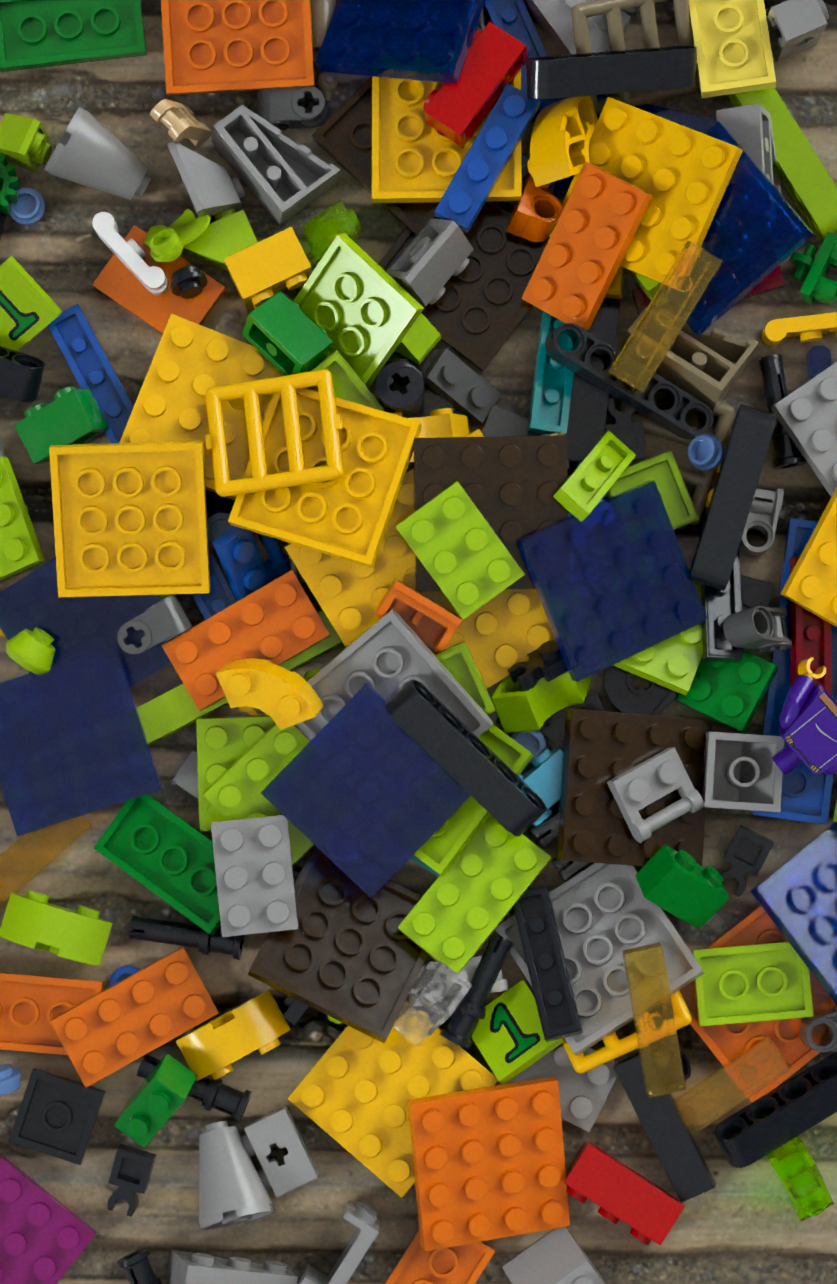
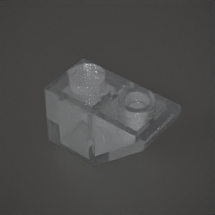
[392,961,472,1046]

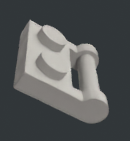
[607,747,704,843]

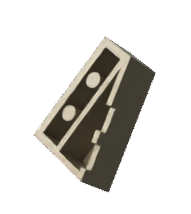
[620,307,759,413]

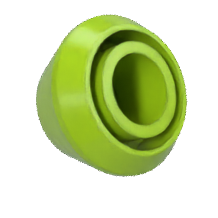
[6,627,56,676]

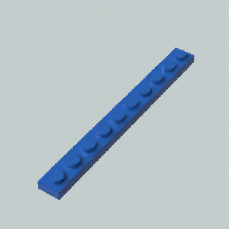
[48,304,238,620]

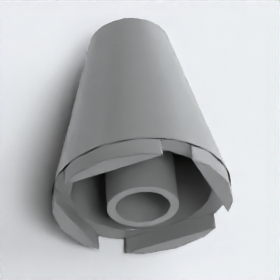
[44,106,151,200]
[199,1121,274,1231]

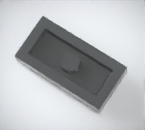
[422,348,501,425]

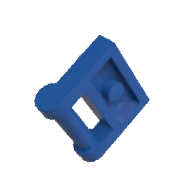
[212,526,291,601]

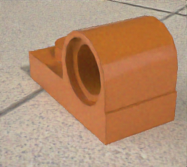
[506,171,563,242]

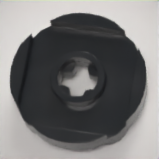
[603,663,677,715]

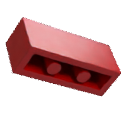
[423,22,528,148]
[563,1140,685,1245]

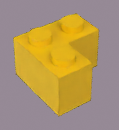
[224,226,312,313]

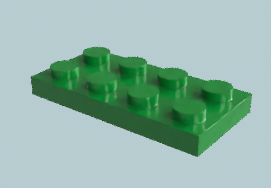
[0,0,147,72]
[94,787,221,936]

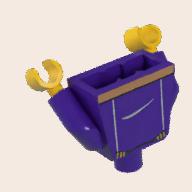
[772,657,837,775]

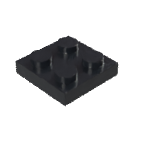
[9,1068,106,1165]

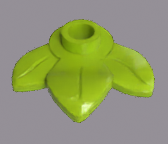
[144,209,210,262]

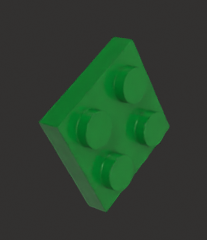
[676,649,779,734]

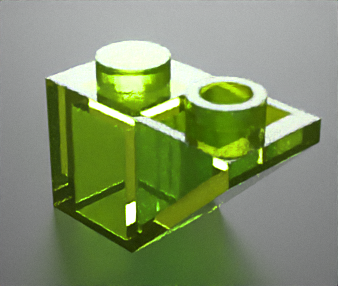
[302,200,362,264]
[766,1136,834,1222]

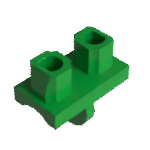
[789,232,837,306]

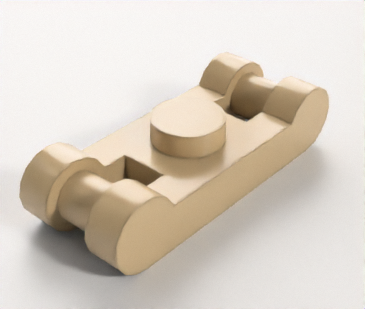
[150,99,212,147]

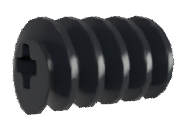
[376,361,424,417]

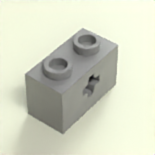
[767,0,829,62]
[241,1105,319,1198]

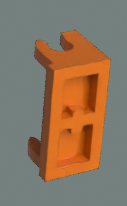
[374,578,462,653]

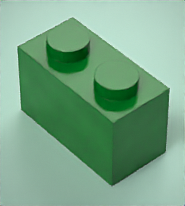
[242,291,333,376]
[14,386,109,464]
[635,844,729,929]
[114,1053,198,1148]

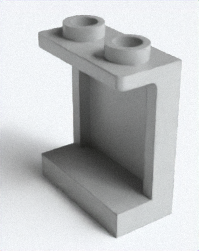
[298,1200,380,1284]

